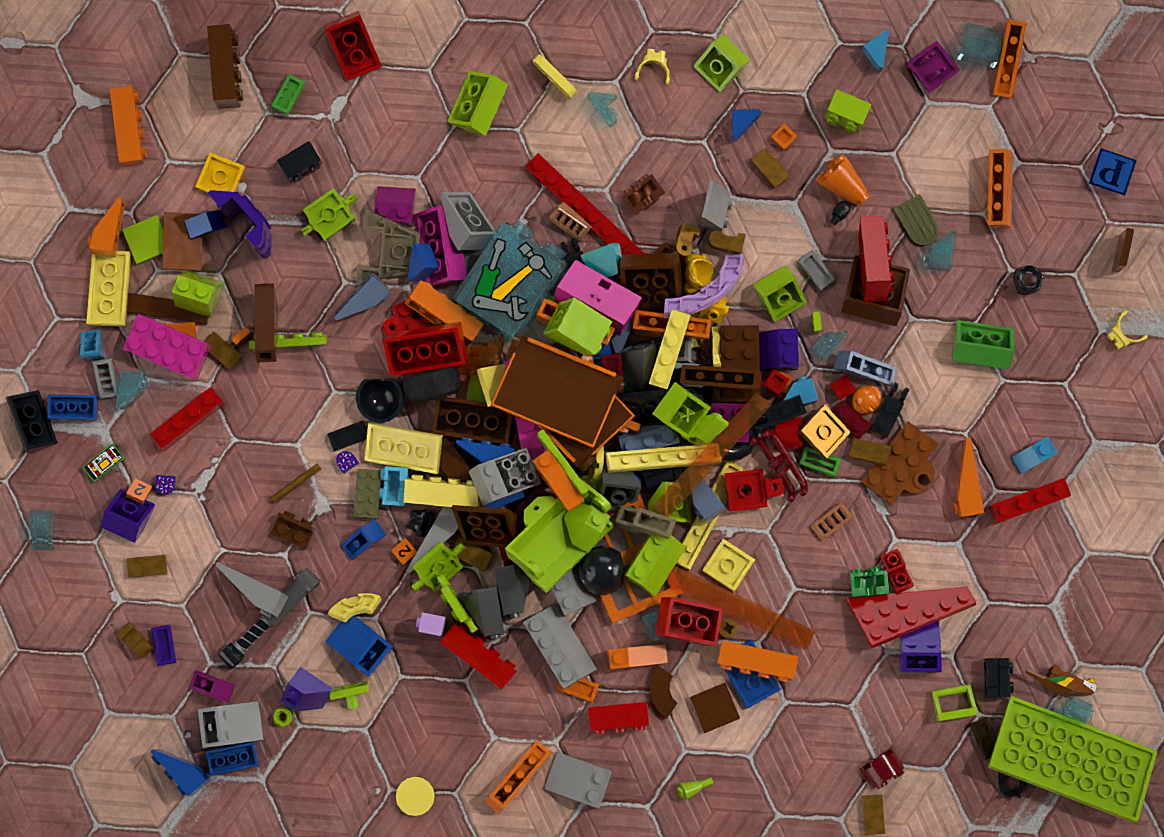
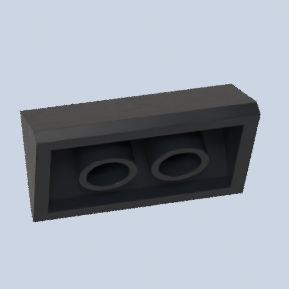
[6,390,58,454]

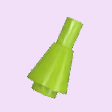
[677,777,713,801]

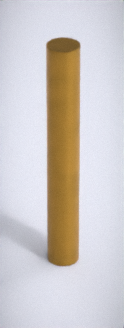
[271,463,321,503]

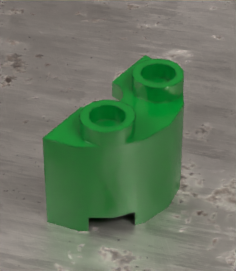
[849,567,889,597]

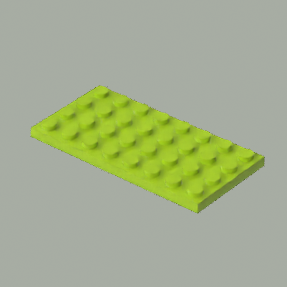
[988,696,1158,824]

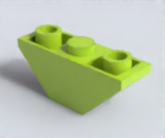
[681,413,729,445]

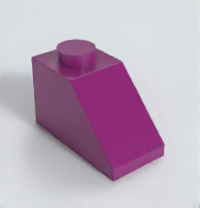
[189,670,235,703]

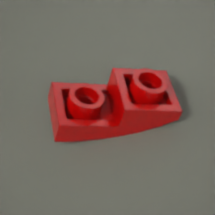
[880,549,914,593]

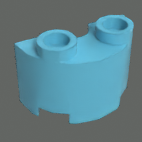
[379,466,409,506]

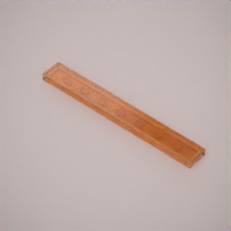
[652,393,771,517]
[667,566,815,649]

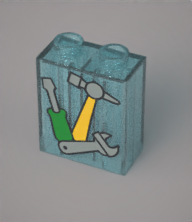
[452,220,568,342]

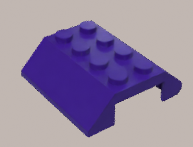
[208,190,272,258]

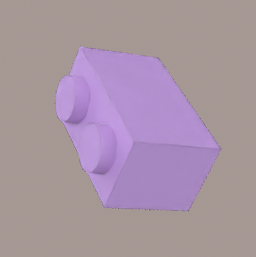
[416,612,447,637]

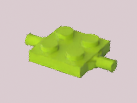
[301,188,358,241]
[411,541,466,592]
[437,574,478,634]

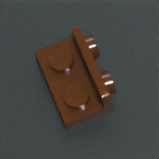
[270,511,315,550]

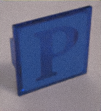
[1089,148,1137,196]

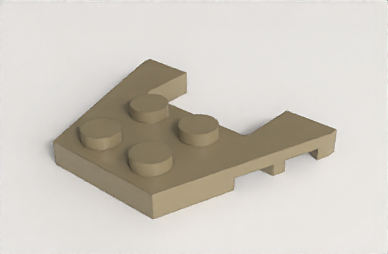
[357,210,420,284]

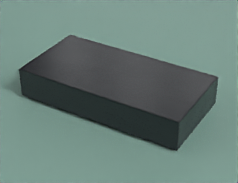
[327,420,367,452]

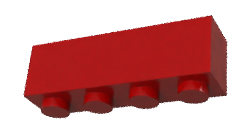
[150,387,225,451]
[989,478,1071,524]

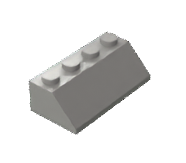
[552,562,600,616]
[523,604,597,690]

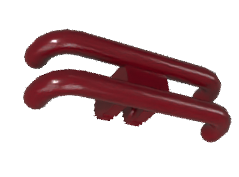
[750,429,808,502]

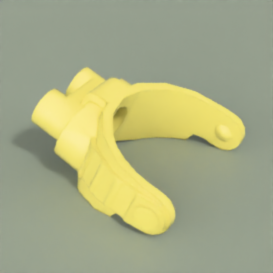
[635,49,670,85]
[1107,310,1148,349]

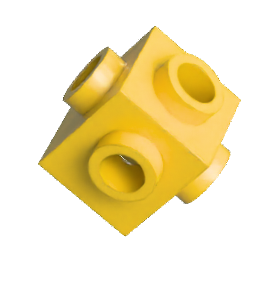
[699,297,729,324]

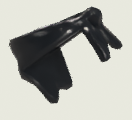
[1013,265,1044,295]
[405,508,434,538]
[996,772,1026,798]

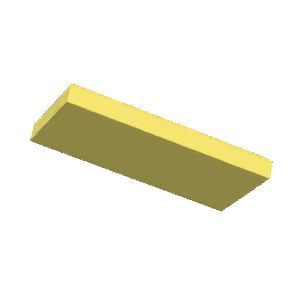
[86,251,131,327]
[364,423,443,474]

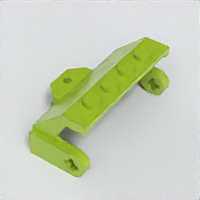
[505,479,613,593]

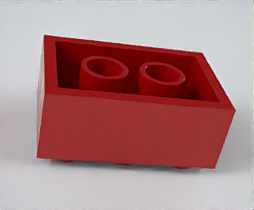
[655,597,723,646]
[588,702,649,734]

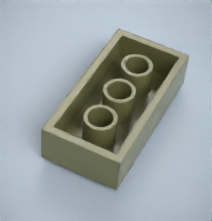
[353,469,382,519]

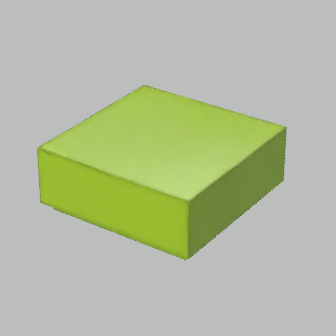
[811,312,822,334]

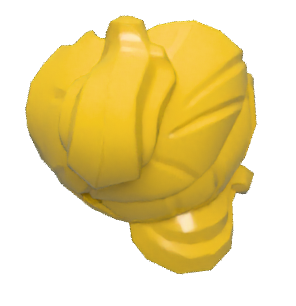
[684,254,714,295]

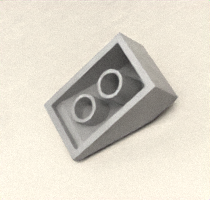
[699,180,733,232]
[441,192,497,250]
[544,752,612,809]

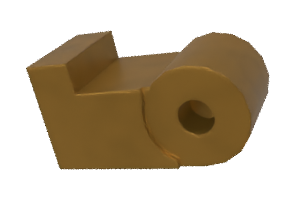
[672,222,701,262]
[708,230,746,254]
[116,622,154,659]

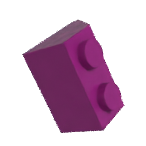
[374,186,416,226]

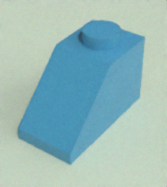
[783,376,818,405]
[1011,437,1058,474]

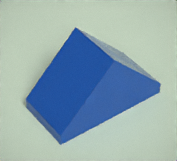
[731,109,762,142]
[184,210,227,239]
[407,243,439,281]

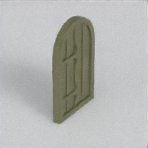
[893,194,939,246]

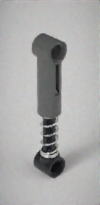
[217,567,321,670]

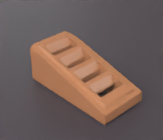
[549,202,592,241]
[811,502,853,541]

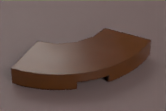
[650,665,677,719]

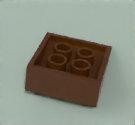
[620,253,682,315]
[841,255,910,327]
[452,505,525,547]

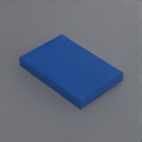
[724,639,781,709]

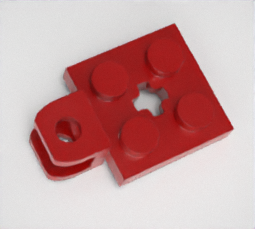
[382,300,436,335]
[724,469,784,512]

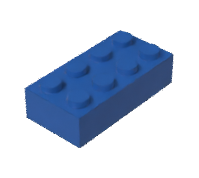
[47,394,98,420]
[206,742,260,776]

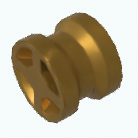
[719,619,738,638]

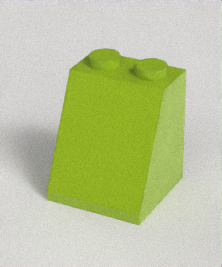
[172,271,225,318]
[543,297,612,357]

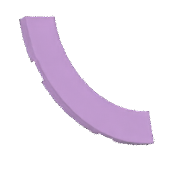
[664,254,744,318]

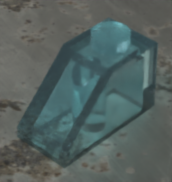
[924,230,956,271]
[116,370,149,410]
[30,510,54,550]
[1061,697,1094,723]

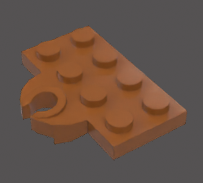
[861,421,938,505]

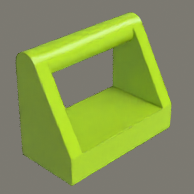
[932,684,978,721]

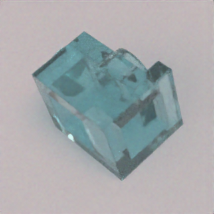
[641,610,664,641]

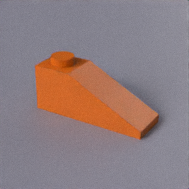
[88,197,125,257]
[533,450,585,512]
[608,644,668,670]

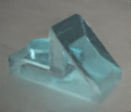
[588,92,618,127]

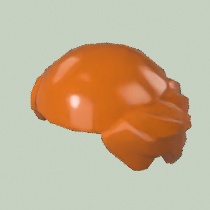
[851,385,881,415]

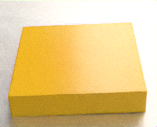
[195,152,246,193]

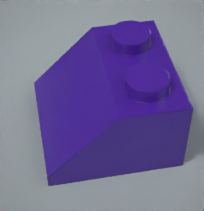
[759,329,799,371]
[100,489,155,543]
[280,667,333,712]

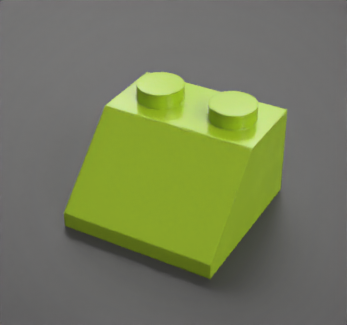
[693,34,750,92]
[753,265,807,323]

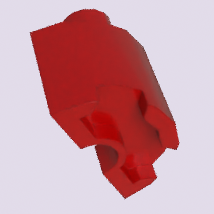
[774,417,802,452]

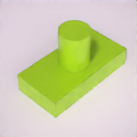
[330,680,369,709]

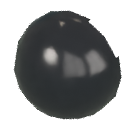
[355,378,404,423]
[578,546,624,595]

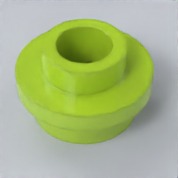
[273,707,292,727]

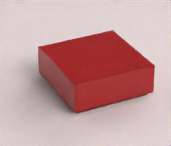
[763,369,789,396]
[829,375,856,400]

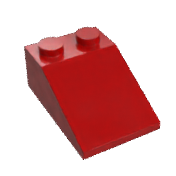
[324,11,382,81]

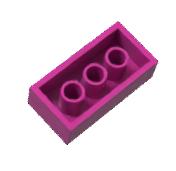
[123,314,212,380]

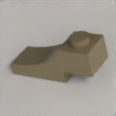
[615,505,676,539]

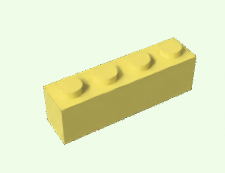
[649,309,691,389]
[404,475,483,507]

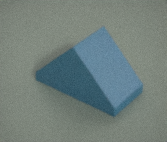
[862,30,889,72]
[80,329,105,361]

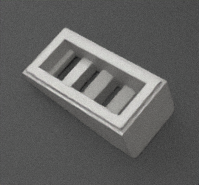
[92,357,119,399]

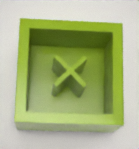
[824,89,872,133]
[652,382,711,439]

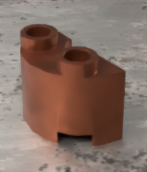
[622,174,665,215]

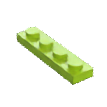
[249,332,328,349]

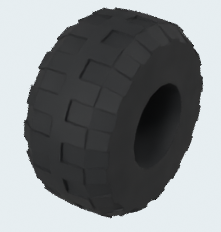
[402,366,461,402]

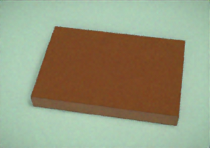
[162,212,202,271]

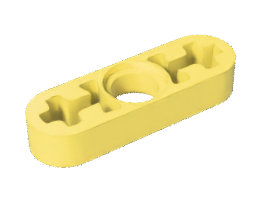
[532,54,577,99]

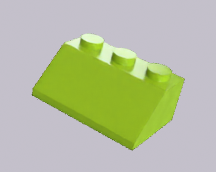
[447,71,508,136]
[624,534,686,597]

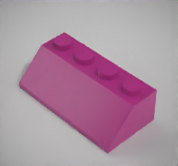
[414,205,468,288]

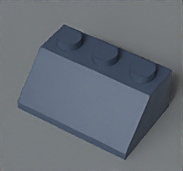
[616,424,680,451]

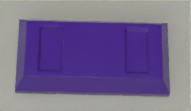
[151,624,177,666]

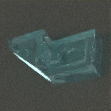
[810,331,849,362]

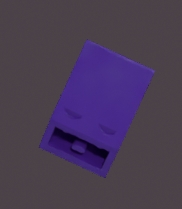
[900,621,942,673]

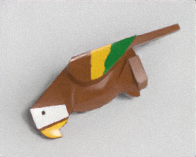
[1025,664,1097,698]

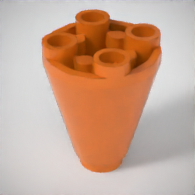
[816,154,870,206]

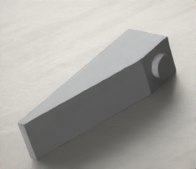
[406,506,460,575]
[216,562,288,618]

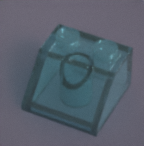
[957,22,1003,68]

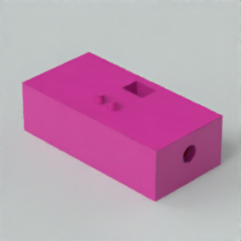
[553,260,642,337]

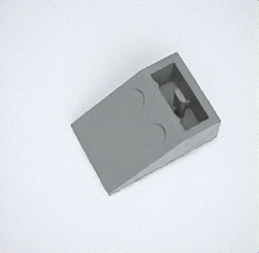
[469,448,541,507]
[198,701,264,748]

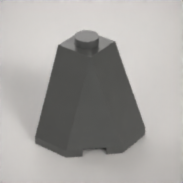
[615,339,656,393]
[596,450,641,512]
[494,564,531,619]
[459,586,504,640]

